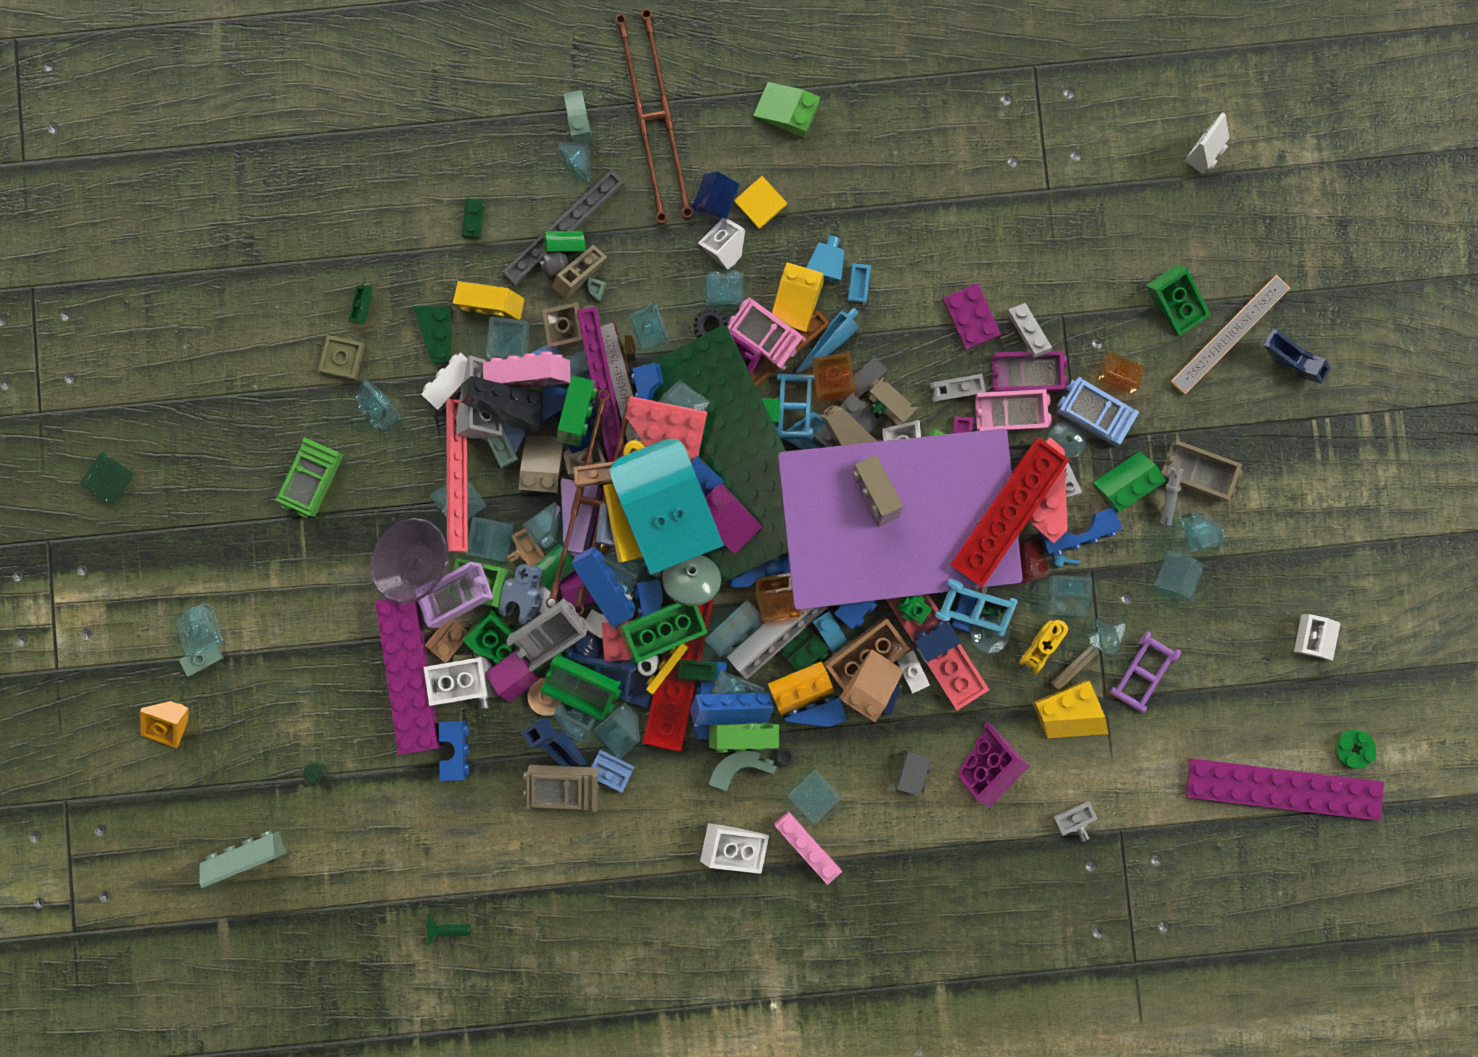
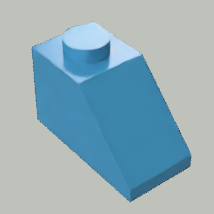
[812,611,848,654]

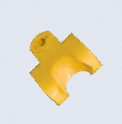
[1019,620,1068,675]

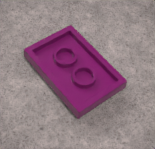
[942,283,1001,351]

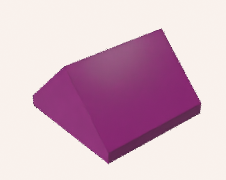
[486,650,540,702]

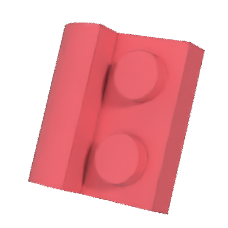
[602,620,631,661]

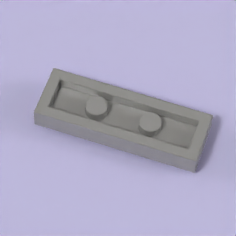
[1007,303,1052,358]

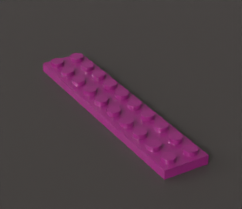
[1185,758,1384,821]

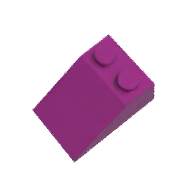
[705,485,763,554]

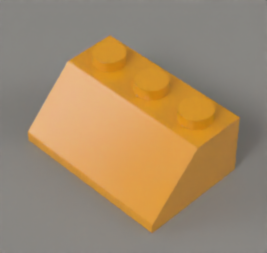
[768,662,834,717]

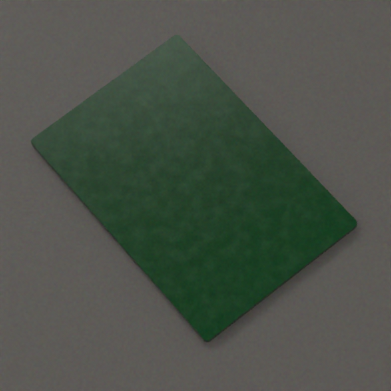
[614,325,788,583]

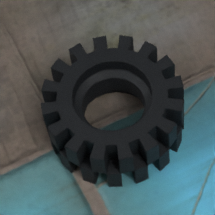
[693,308,727,338]

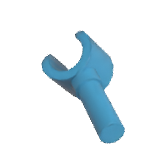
[1052,555,1080,567]

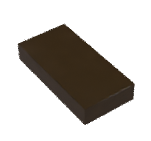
[624,335,636,361]

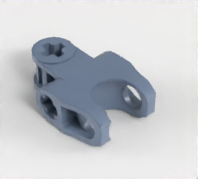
[499,564,544,625]

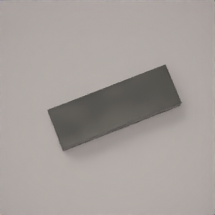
[834,356,888,405]

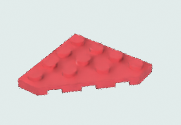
[626,396,707,459]
[1028,437,1067,545]

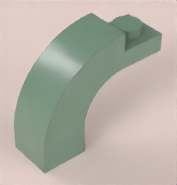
[709,750,777,791]

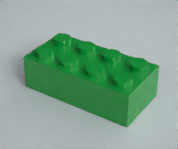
[617,602,708,663]

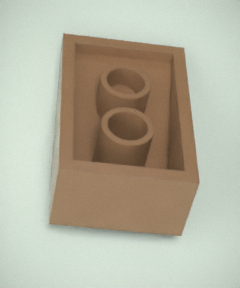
[839,649,904,722]

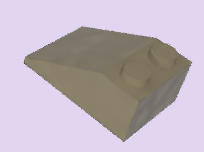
[519,435,564,494]

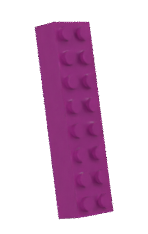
[375,594,441,755]

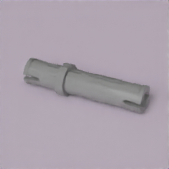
[1160,467,1183,525]

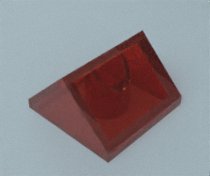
[1011,539,1050,585]

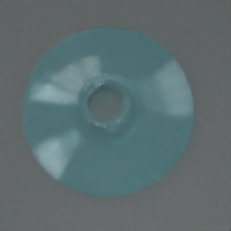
[1048,421,1086,459]
[971,614,1010,653]

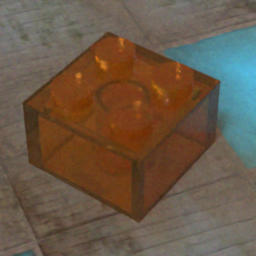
[812,352,857,401]

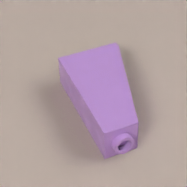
[561,478,603,556]

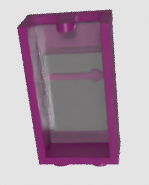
[992,351,1068,392]

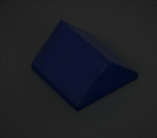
[692,172,740,220]

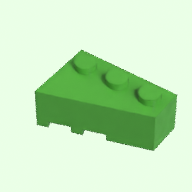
[709,722,779,753]

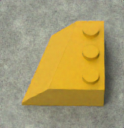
[1032,681,1108,739]

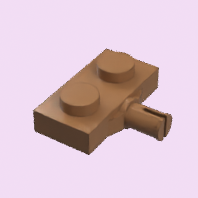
[507,527,545,566]

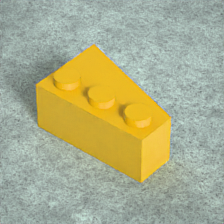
[453,281,525,320]

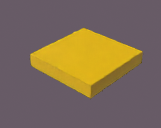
[734,176,787,229]

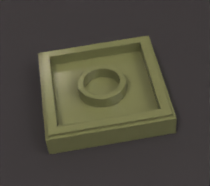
[318,335,365,381]

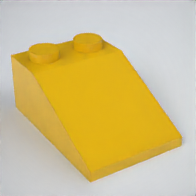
[770,263,824,333]

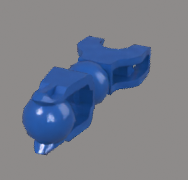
[728,556,791,588]

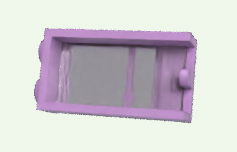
[416,562,494,628]

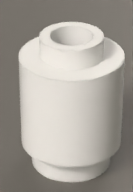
[637,655,660,676]

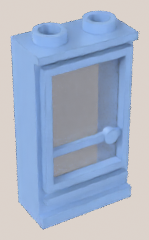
[1057,377,1139,447]

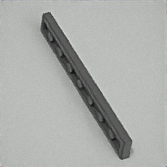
[502,169,625,286]

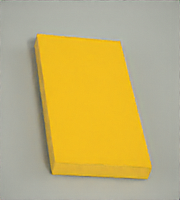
[603,484,643,563]

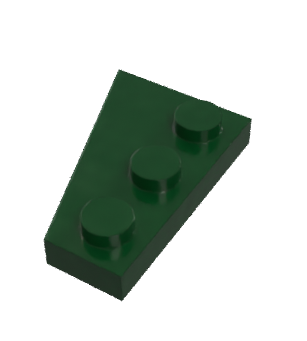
[413,306,452,364]

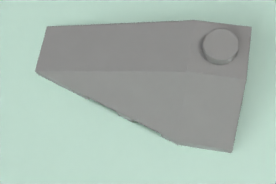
[457,356,502,438]

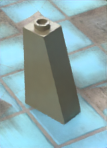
[820,406,878,446]

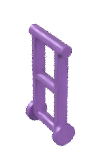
[1110,631,1181,713]

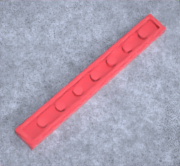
[446,399,468,553]

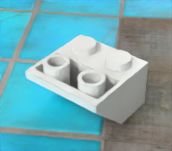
[1294,614,1340,661]

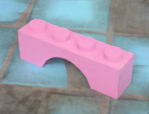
[774,810,842,885]

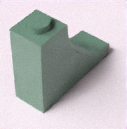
[564,90,594,150]

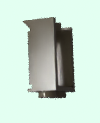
[867,378,918,425]

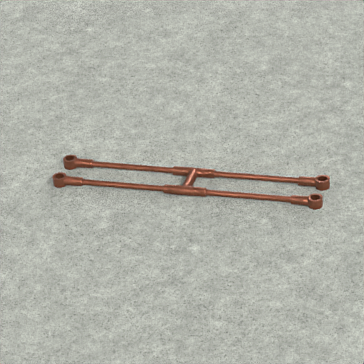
[615,8,693,225]
[546,389,633,615]

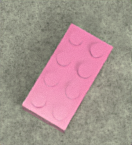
[483,352,570,389]

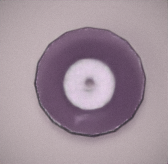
[371,518,448,604]

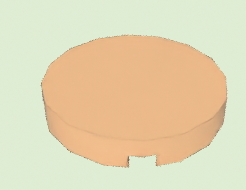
[527,678,565,716]

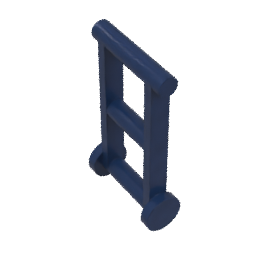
[564,648,637,701]

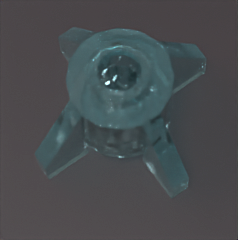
[1088,619,1126,653]

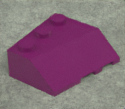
[958,721,1030,807]

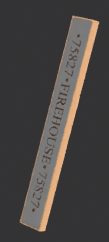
[1170,275,1290,395]

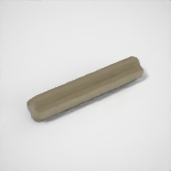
[1052,645,1099,690]

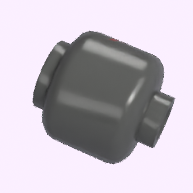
[540,251,569,277]

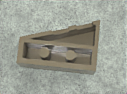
[853,455,904,527]

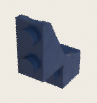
[1264,329,1331,384]
[522,718,587,767]

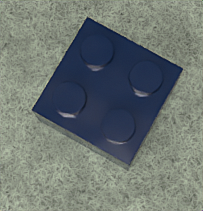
[912,621,961,663]

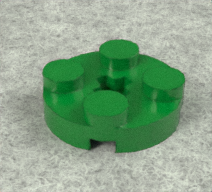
[1335,729,1377,769]

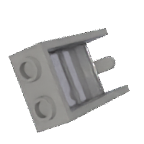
[506,598,588,671]

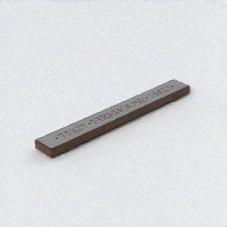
[600,321,642,443]

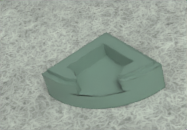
[587,277,607,302]

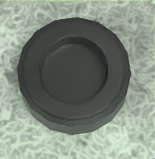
[776,747,795,767]

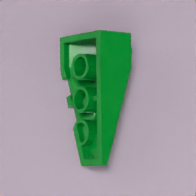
[463,607,545,673]

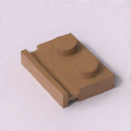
[424,619,468,663]

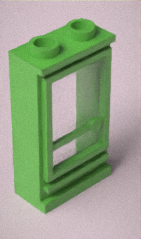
[275,437,344,518]

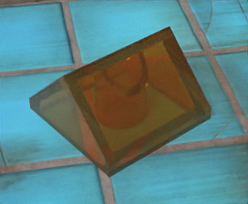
[1097,351,1144,393]

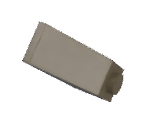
[552,245,607,300]

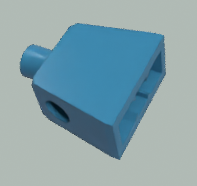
[807,235,844,284]

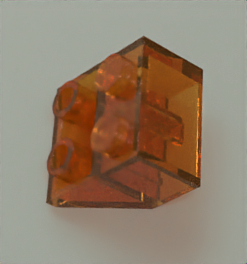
[756,573,800,623]

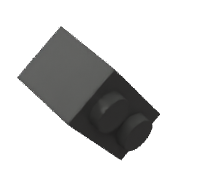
[895,750,932,796]

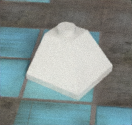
[698,217,745,270]

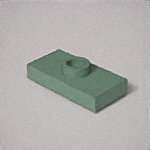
[179,642,224,677]

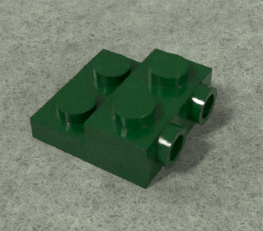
[780,626,829,671]

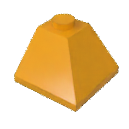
[140,701,188,749]

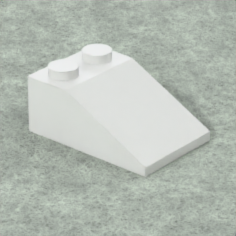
[1185,113,1229,174]
[424,657,488,706]
[700,823,769,873]

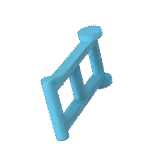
[935,579,1018,636]

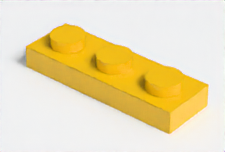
[646,643,689,694]

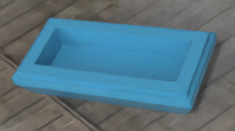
[848,263,871,303]

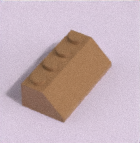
[823,616,910,690]

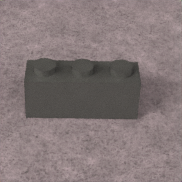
[813,393,879,448]

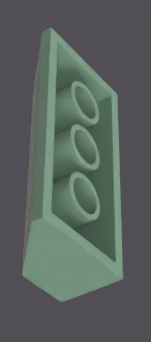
[200,830,286,888]

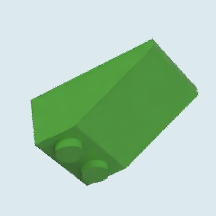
[753,82,821,138]
[446,558,515,608]

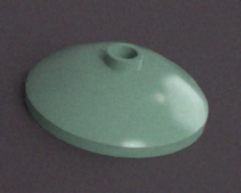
[662,555,721,606]

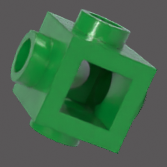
[896,595,932,625]

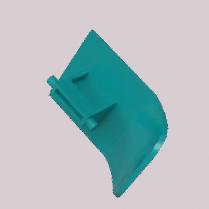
[610,439,724,575]

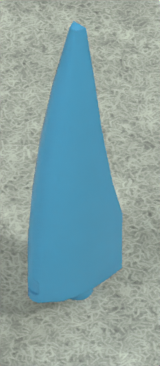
[796,308,859,374]

